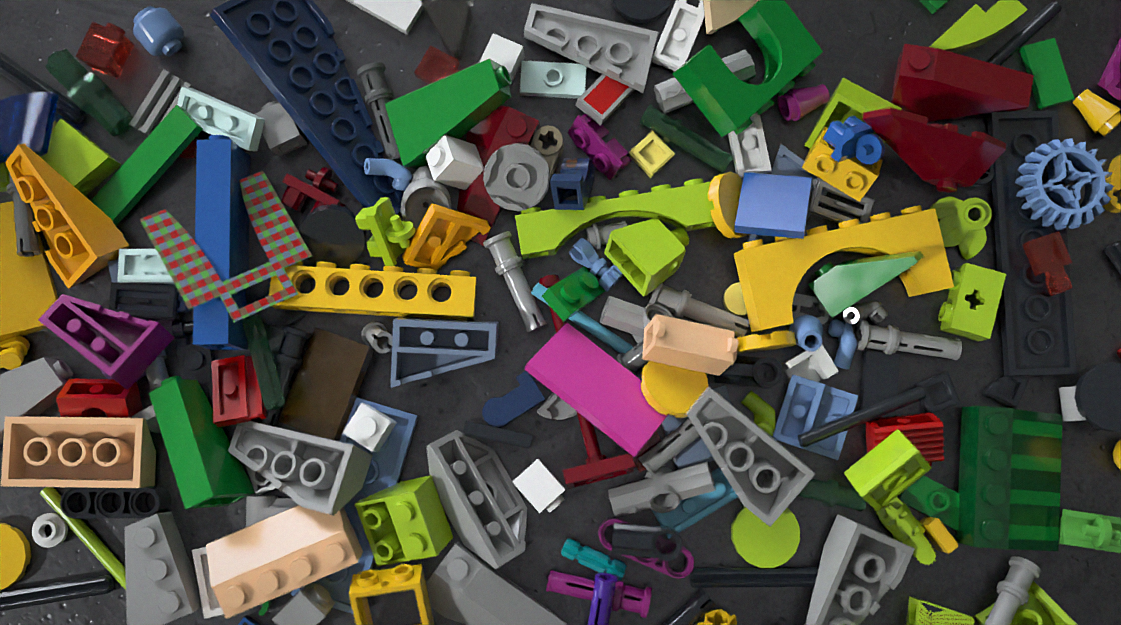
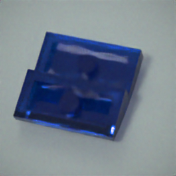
[0,92,59,163]

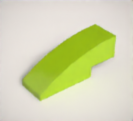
[930,0,1028,54]

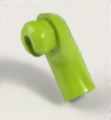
[741,390,776,436]

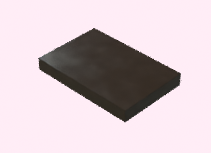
[278,327,375,442]

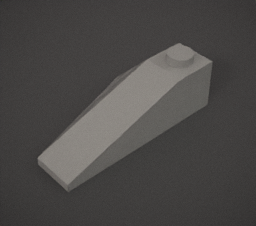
[686,386,815,527]
[228,421,373,516]
[805,514,915,625]
[426,541,567,625]

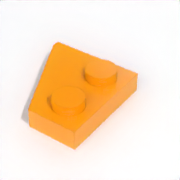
[402,203,490,270]

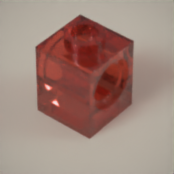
[76,21,134,79]

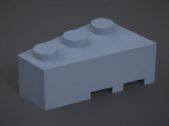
[391,317,499,387]

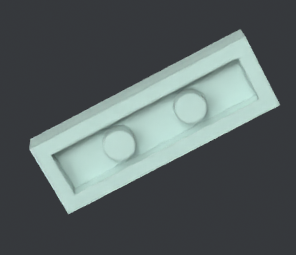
[177,87,265,151]

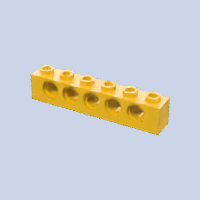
[269,261,477,321]

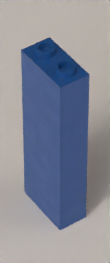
[193,135,250,351]

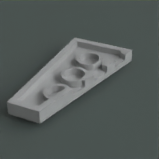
[524,3,658,93]

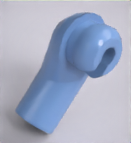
[364,158,412,190]
[828,319,857,369]

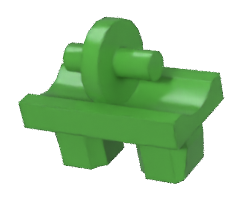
[1059,509,1121,553]

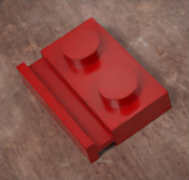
[211,352,267,427]

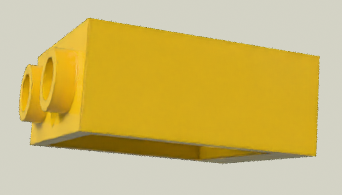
[349,564,435,625]

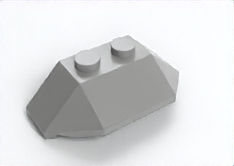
[427,430,527,569]

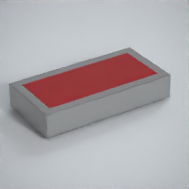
[575,74,635,126]

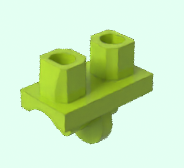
[355,197,415,266]

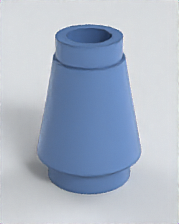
[789,315,823,351]

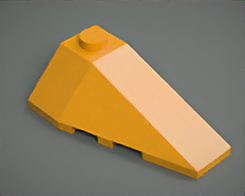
[5,143,129,289]

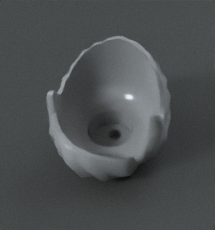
[400,166,452,232]

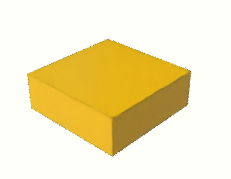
[920,516,958,554]

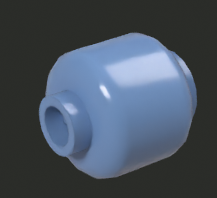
[133,6,184,56]

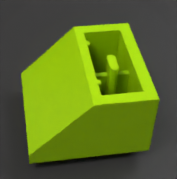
[355,475,453,566]

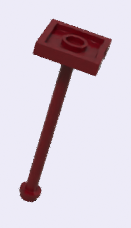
[539,274,635,489]

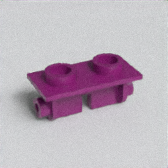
[567,114,631,180]

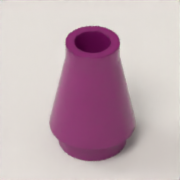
[778,84,830,121]

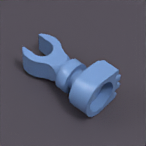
[569,238,623,292]

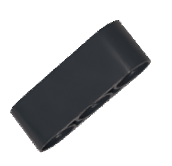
[60,486,171,518]

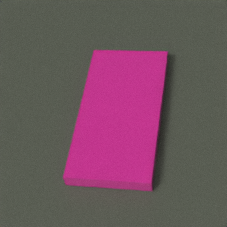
[525,322,669,457]

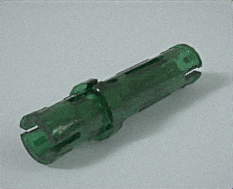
[639,104,734,174]

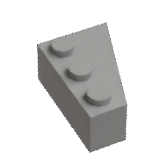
[125,511,202,625]

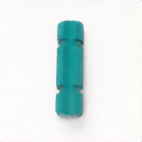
[561,538,627,581]

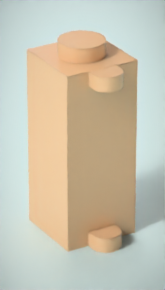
[642,314,738,376]

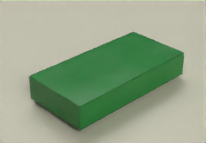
[1019,38,1075,110]

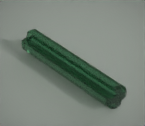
[242,315,285,410]

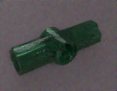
[45,48,133,137]

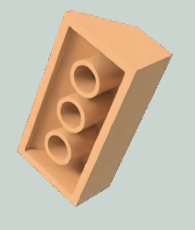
[1,416,156,488]
[206,505,363,619]

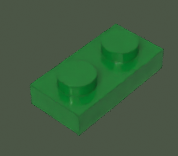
[542,266,605,322]

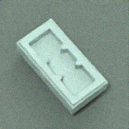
[520,61,586,99]
[118,249,175,284]

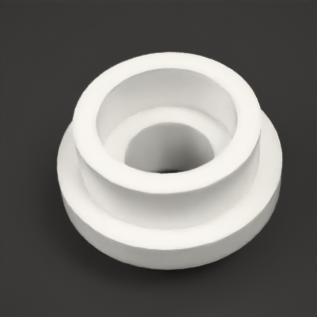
[32,513,68,548]

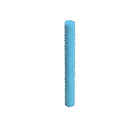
[531,282,644,367]

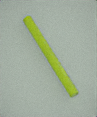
[40,487,126,590]

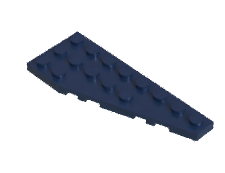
[210,0,403,215]

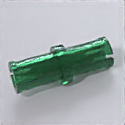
[797,478,866,512]

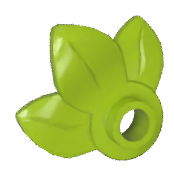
[930,197,992,260]

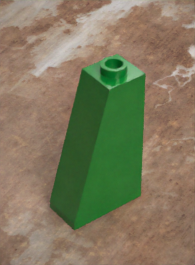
[385,58,512,170]
[149,376,255,509]

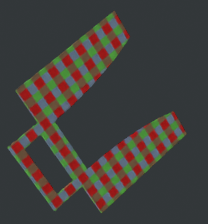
[140,171,312,323]

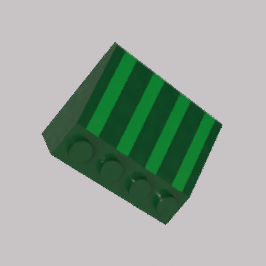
[956,406,1063,551]

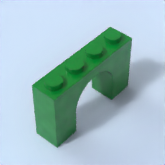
[673,0,823,137]

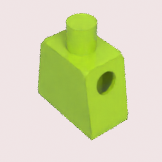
[38,119,121,196]
[604,218,689,297]

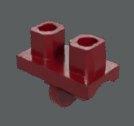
[281,167,346,212]

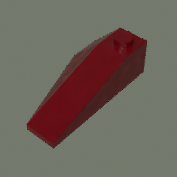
[891,44,1034,123]
[457,106,540,247]
[863,107,1007,192]

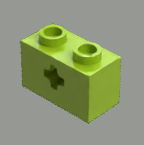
[938,263,1006,342]

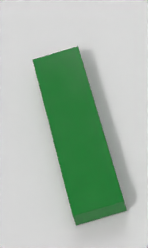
[91,105,203,225]

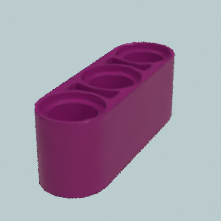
[598,517,694,579]

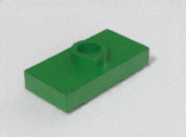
[898,475,959,532]

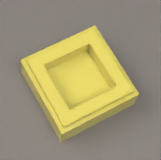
[629,131,675,178]

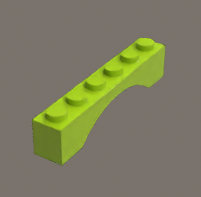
[515,179,716,260]

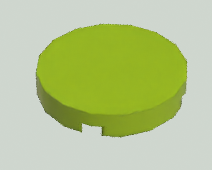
[731,506,800,568]

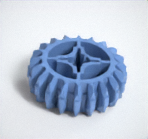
[1015,139,1114,230]

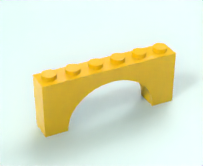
[734,205,954,332]

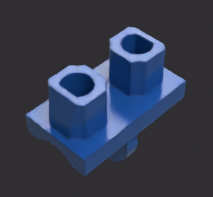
[823,116,885,164]

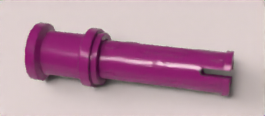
[546,570,652,618]

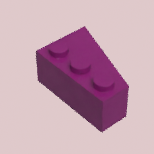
[38,294,174,390]

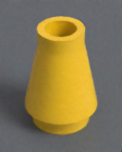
[1072,88,1121,137]

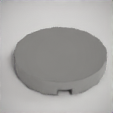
[483,143,551,211]

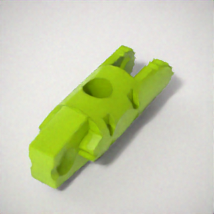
[875,497,937,565]

